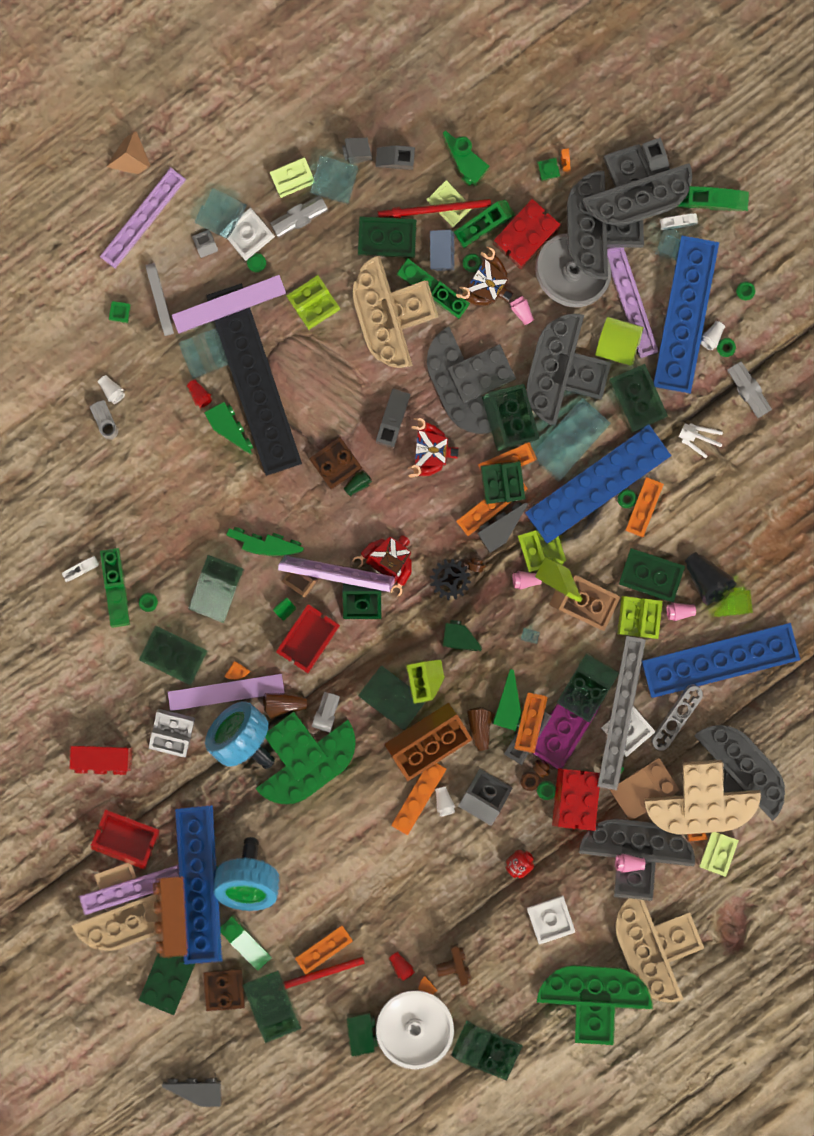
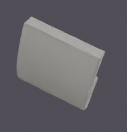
[148,709,195,758]

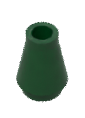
[344,470,373,497]

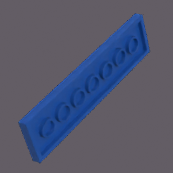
[653,235,719,394]
[525,425,672,544]
[642,623,800,698]
[175,806,222,964]

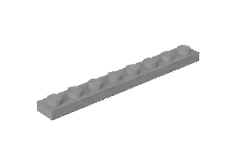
[598,636,646,790]

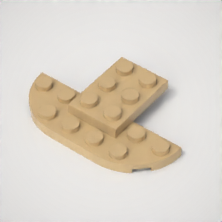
[353,256,438,368]
[644,760,761,834]
[71,863,159,951]
[615,898,704,1002]

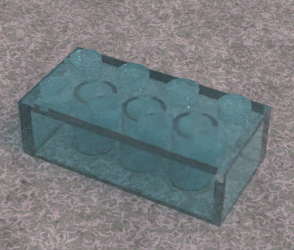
[534,398,611,482]

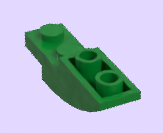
[675,186,749,211]
[396,258,470,319]
[226,526,304,556]
[100,548,130,628]

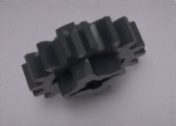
[430,559,471,600]

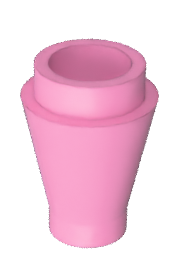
[510,295,534,325]
[512,571,542,590]
[666,602,696,621]
[615,853,645,873]

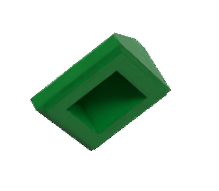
[273,598,296,621]

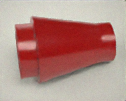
[187,379,212,408]
[389,951,415,981]

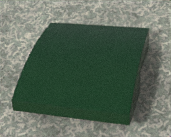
[480,461,525,504]

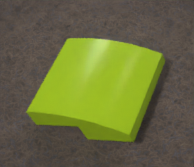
[286,275,340,330]
[595,317,644,366]
[518,530,567,572]
[617,596,663,639]

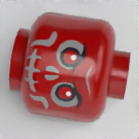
[505,850,534,878]

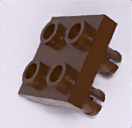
[309,437,362,490]
[436,944,471,986]
[203,969,245,1011]

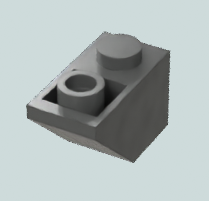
[641,137,670,175]
[342,138,372,165]
[375,145,415,170]

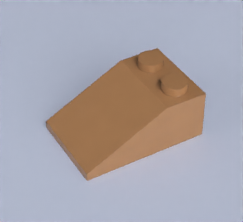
[549,573,620,631]
[609,758,680,821]

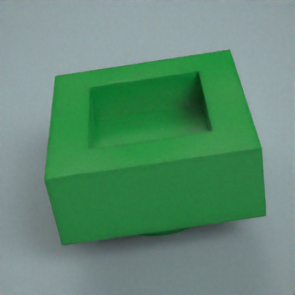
[537,158,560,182]
[109,301,131,323]

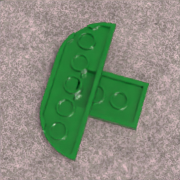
[256,712,356,804]
[537,965,653,1045]

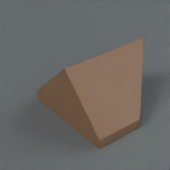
[107,131,150,174]
[281,572,320,598]

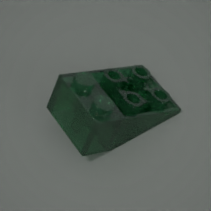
[188,555,245,623]
[556,652,619,723]
[243,970,301,1043]
[451,1020,523,1081]

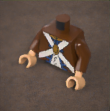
[456,246,514,306]

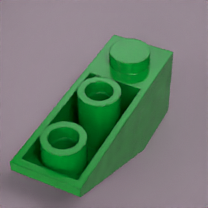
[204,402,254,455]

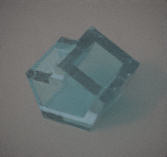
[521,628,540,644]

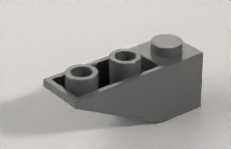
[376,388,411,449]
[477,502,528,554]
[162,1078,222,1107]

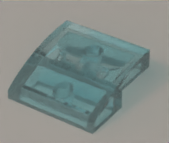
[310,156,358,204]
[194,188,247,239]
[179,328,229,379]

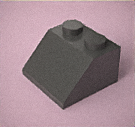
[458,769,513,825]

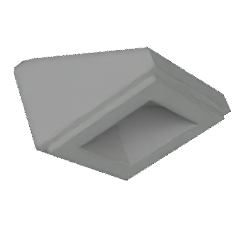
[192,229,218,258]

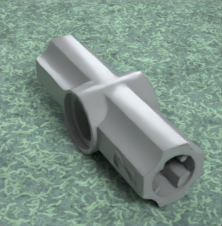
[270,195,328,238]
[727,361,772,419]

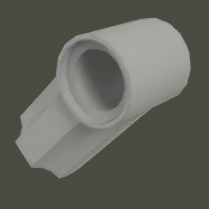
[90,400,118,440]
[312,692,340,733]

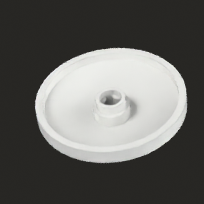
[376,990,454,1069]

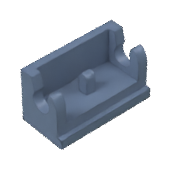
[430,230,455,271]

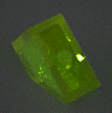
[712,587,753,617]

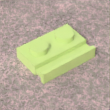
[270,157,315,198]
[426,180,473,227]
[699,832,739,877]

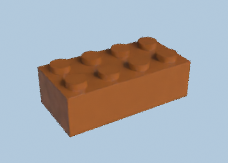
[384,702,473,781]
[153,877,187,957]

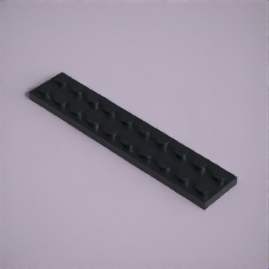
[206,283,302,476]

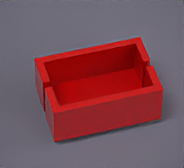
[493,199,560,270]
[276,604,340,674]
[69,746,132,775]
[552,768,600,831]
[91,810,159,870]

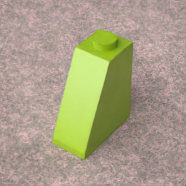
[407,660,445,703]

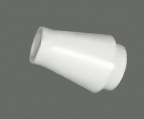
[700,321,725,350]
[98,375,125,404]
[435,787,455,816]

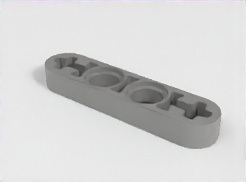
[145,262,174,336]
[652,684,703,750]

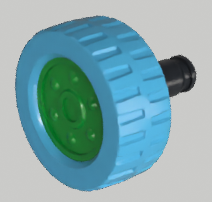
[205,701,275,769]
[214,837,279,911]

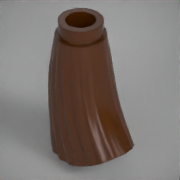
[263,693,307,719]
[467,707,495,751]

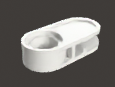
[660,214,698,230]
[62,556,99,582]

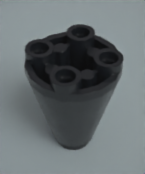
[685,552,737,606]

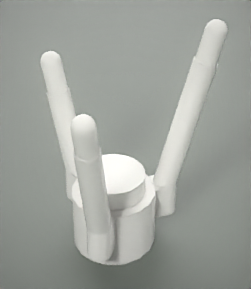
[679,423,723,458]

